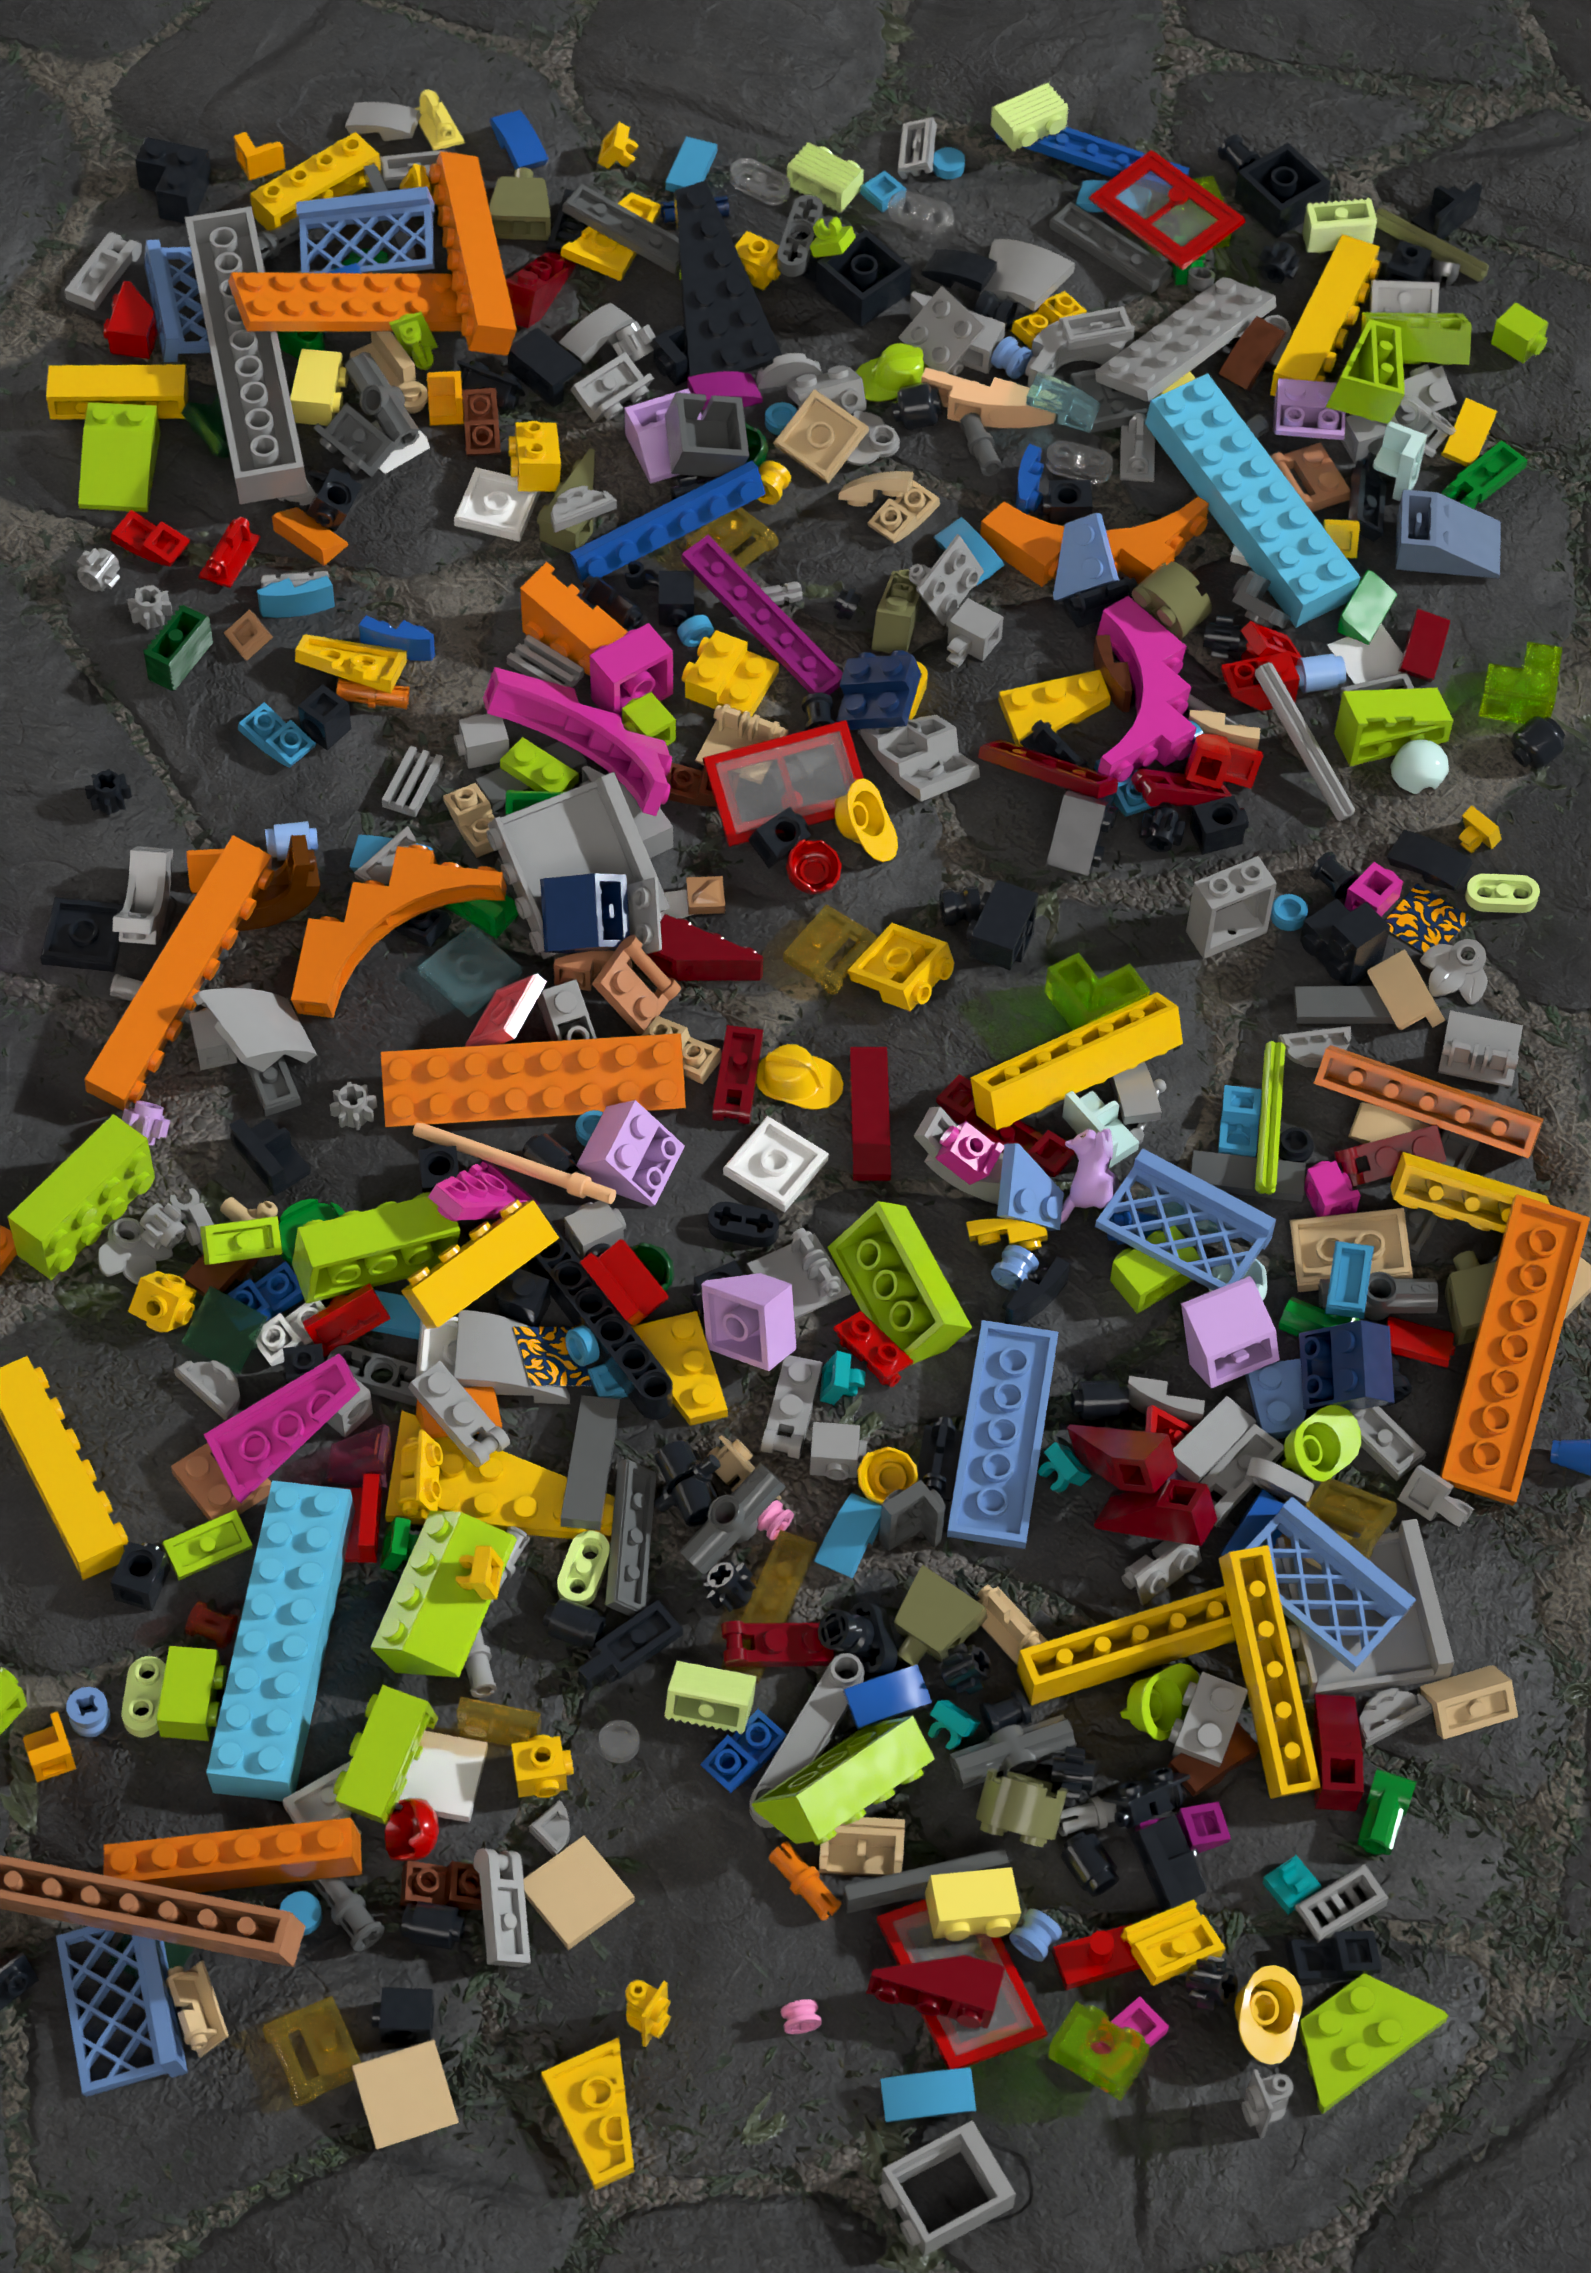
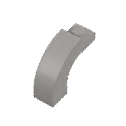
[1025,320,1135,391]
[112,846,173,945]
[914,1107,1003,1204]

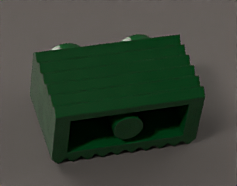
[143,605,214,691]

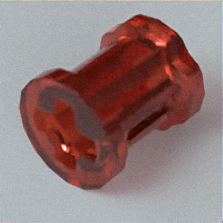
[185,1601,238,1649]

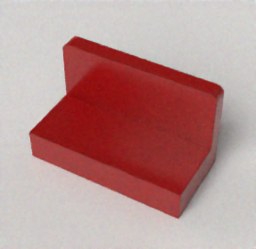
[580,1239,669,1327]
[342,1474,382,1563]

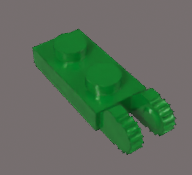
[1441,440,1528,509]

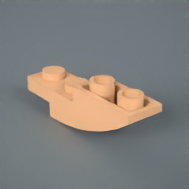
[921,367,1058,428]

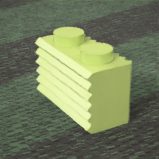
[991,83,1068,151]
[787,142,864,213]
[1302,198,1377,253]
[665,1661,757,1734]

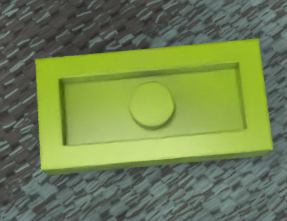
[500,737,579,792]
[200,1216,282,1265]
[162,1510,253,1581]

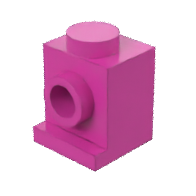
[1344,862,1403,917]
[935,1122,1004,1185]
[1304,1161,1361,1217]

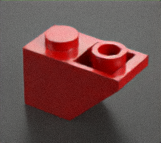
[103,281,158,359]
[1221,651,1300,711]

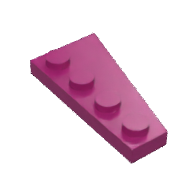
[428,1160,540,1222]
[204,1354,360,1503]

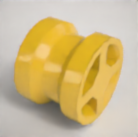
[757,461,791,505]

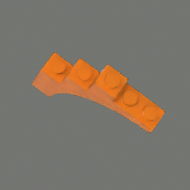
[980,496,1209,587]
[291,844,507,1018]

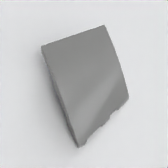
[979,239,1075,311]
[860,715,980,802]
[192,988,317,1072]
[454,1310,570,1404]

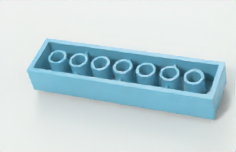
[1145,373,1361,628]
[206,1481,355,1801]

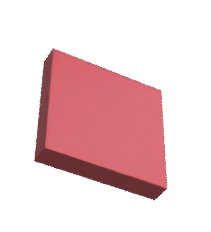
[465,974,547,1047]

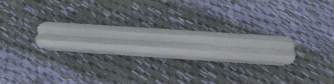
[1255,662,1355,821]

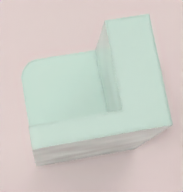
[1373,421,1427,501]
[1062,1091,1139,1168]

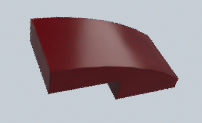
[1398,609,1450,683]

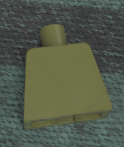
[489,167,551,240]
[1445,1251,1496,1346]
[894,1565,988,1667]

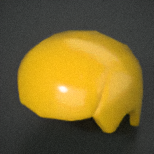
[857,1447,919,1505]

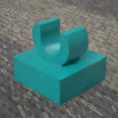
[820,1351,866,1405]
[1038,1442,1092,1493]
[928,1700,981,1750]
[1263,1855,1322,1915]

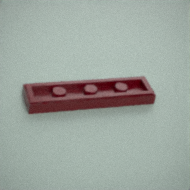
[978,739,1119,799]
[850,1047,891,1181]

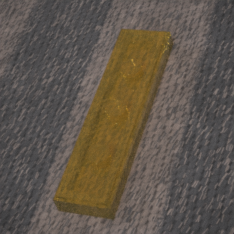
[721,1530,817,1684]

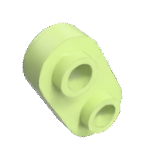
[1465,874,1540,913]
[557,1531,610,1606]
[121,1656,166,1737]

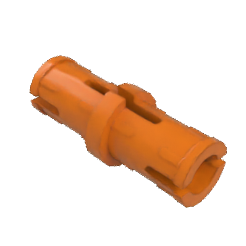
[336,678,410,709]
[768,1841,842,1921]

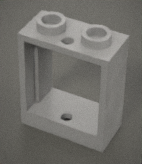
[1186,856,1277,959]
[879,2121,1016,2256]

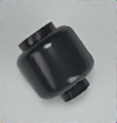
[892,382,943,430]
[1512,716,1565,769]

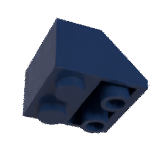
[540,873,630,953]
[1299,1320,1395,1411]

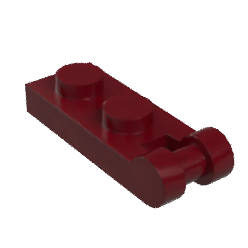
[1131,769,1232,807]
[712,1025,764,1125]
[1334,1125,1447,1187]
[721,1621,834,1667]

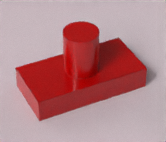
[303,1283,391,1357]
[1052,1924,1141,1990]

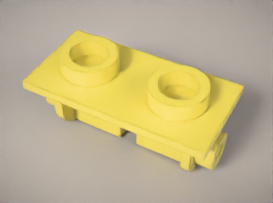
[414,89,464,151]

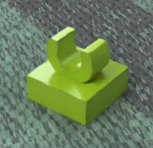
[810,217,856,257]

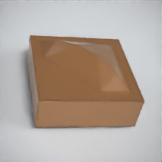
[224,610,273,660]
[686,876,725,915]

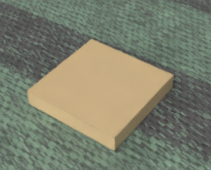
[773,389,869,484]
[523,1835,635,1950]
[351,2040,459,2150]

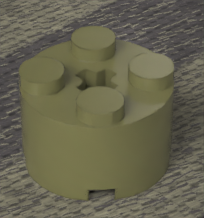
[1132,561,1212,641]
[975,1769,1068,1847]

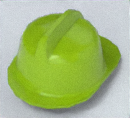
[856,343,929,402]
[1281,1405,1361,1482]
[1120,1663,1200,1741]

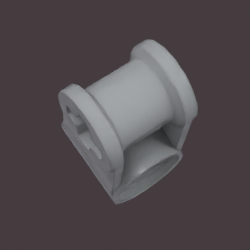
[1391,395,1456,457]

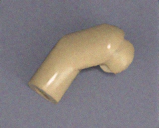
[220,1197,278,1222]

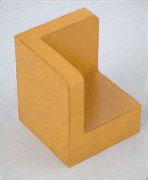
[234,132,285,181]
[427,371,464,426]
[23,1711,76,1782]

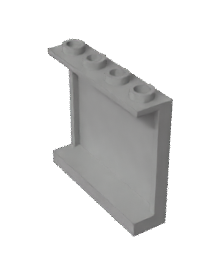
[487,772,670,960]
[1274,1519,1454,1699]

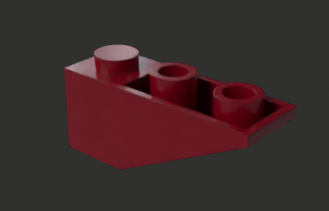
[506,252,576,328]
[647,914,763,981]
[1067,1424,1178,1494]
[1094,1479,1217,1546]
[1314,1694,1364,1812]
[866,1955,1005,2029]

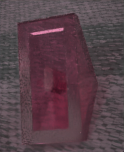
[326,1424,393,1488]

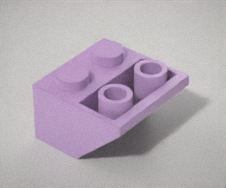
[1273,378,1345,440]
[625,389,702,484]
[576,1100,685,1206]
[1181,1276,1280,1388]

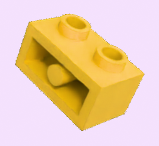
[508,421,561,492]

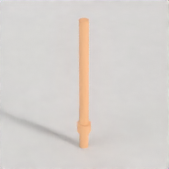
[413,1123,616,1204]

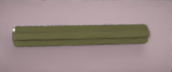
[1375,208,1489,282]

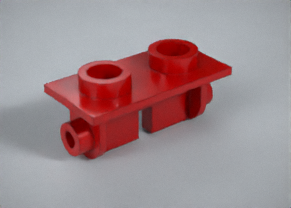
[199,517,261,588]
[833,1311,914,1388]

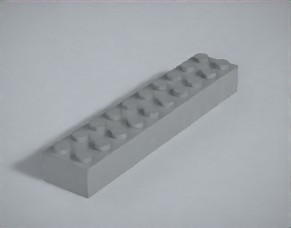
[185,206,308,504]

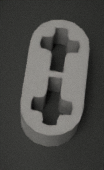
[1244,1457,1314,1506]

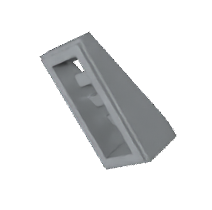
[1295,1864,1388,1943]

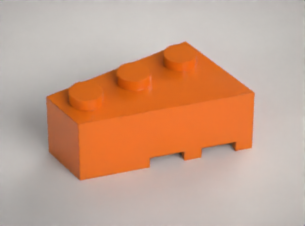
[520,562,628,676]

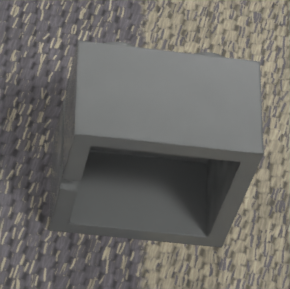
[665,392,749,477]

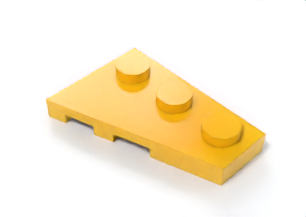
[560,192,661,281]
[295,634,407,694]
[998,670,1111,747]
[631,1311,728,1426]
[541,2037,634,2190]

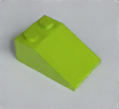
[78,402,161,512]

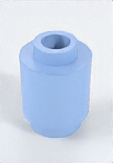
[1295,653,1346,693]
[265,821,319,861]

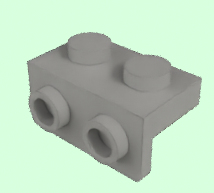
[1369,280,1439,313]
[570,352,654,423]
[1398,364,1457,421]
[786,366,867,414]
[1168,1672,1248,1767]

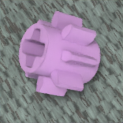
[122,1101,170,1145]

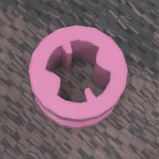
[757,1500,794,1540]
[781,1999,822,2034]

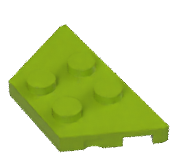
[1298,1973,1448,2114]

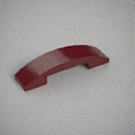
[936,1074,1076,1177]

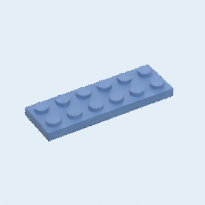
[947,1320,1059,1549]

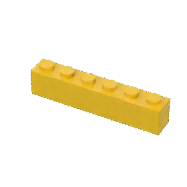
[1270,234,1382,396]
[970,992,1183,1130]
[0,1356,129,1580]
[1219,1545,1321,1799]
[1017,1586,1236,1705]

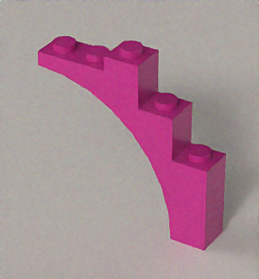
[1097,596,1197,783]
[483,667,672,816]

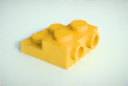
[682,630,779,717]
[847,923,955,1012]

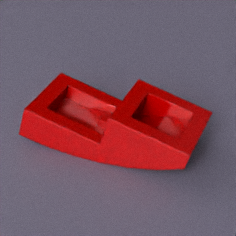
[110,510,190,567]

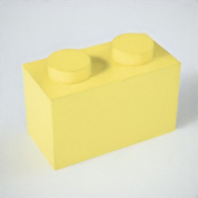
[290,349,348,426]
[925,1867,1021,1941]

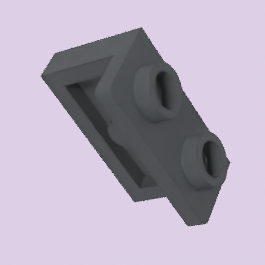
[313,403,397,477]
[1232,571,1291,629]
[879,1480,945,1551]

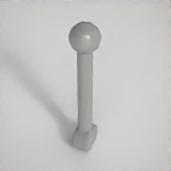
[1130,1079,1167,1144]

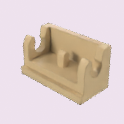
[819,1817,905,1877]

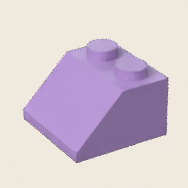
[701,1273,796,1371]

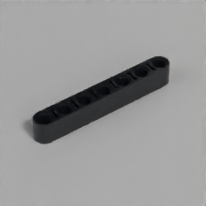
[526,1210,673,1420]

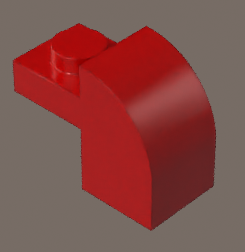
[1184,734,1263,789]

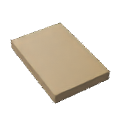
[1290,1208,1413,1292]

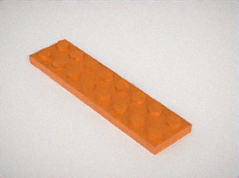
[228,272,462,331]
[381,1033,686,1127]
[1439,1194,1590,1506]

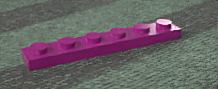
[682,535,843,695]

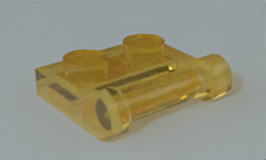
[686,507,779,569]
[783,904,878,995]
[1305,1478,1397,1560]
[262,1996,361,2106]

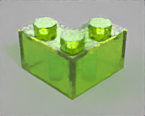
[1478,641,1563,724]
[1045,952,1150,1030]

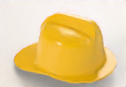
[834,779,898,862]
[756,1044,843,1110]
[1234,1965,1303,2065]

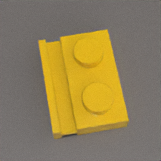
[1121,1899,1225,1986]

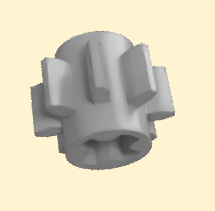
[612,320,656,362]
[76,548,120,592]
[127,585,173,629]
[330,1082,377,1130]
[139,1203,187,1250]

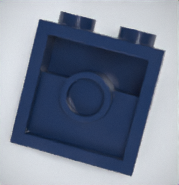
[836,650,922,730]

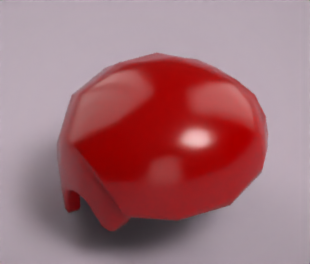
[786,839,842,894]
[384,1798,439,1862]

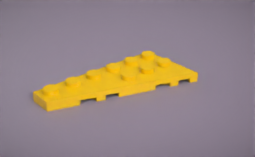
[385,1410,615,1543]

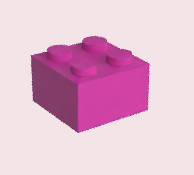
[590,623,673,721]

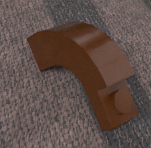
[236,835,320,931]

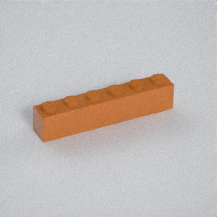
[1314,1045,1544,1159]
[104,1818,362,1893]

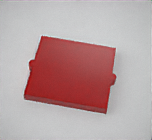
[1387,1317,1456,1368]

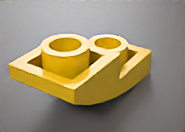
[1011,291,1087,350]
[1441,398,1497,467]
[966,1219,1048,1251]

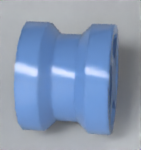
[991,336,1033,379]
[991,1245,1039,1291]
[66,1687,111,1738]
[1009,1908,1062,1962]

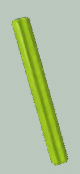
[1255,1041,1285,1195]

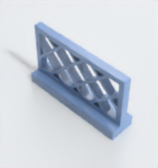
[296,186,435,273]
[144,240,211,363]
[1095,1148,1276,1291]
[1245,1497,1416,1672]
[56,1926,188,2097]

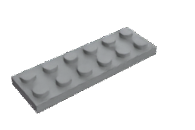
[1095,277,1276,402]

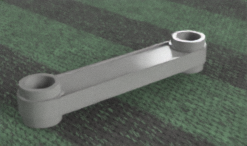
[749,1653,864,1828]

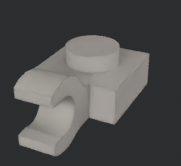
[170,1188,214,1255]
[1397,1465,1474,1527]

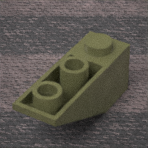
[537,448,595,553]
[871,569,922,653]

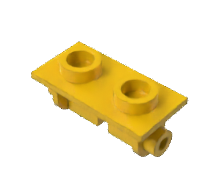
[399,1429,443,1516]
[625,1980,671,2047]

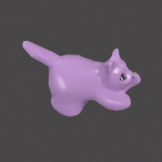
[1061,1128,1120,1224]

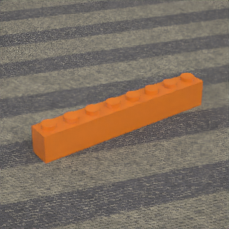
[429,151,517,356]
[84,835,275,1111]

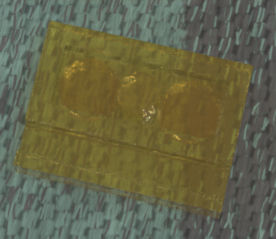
[457,1697,542,1746]

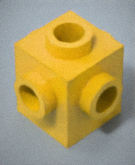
[735,231,781,290]
[128,1271,197,1332]
[511,1735,574,1798]

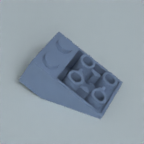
[1395,489,1501,578]

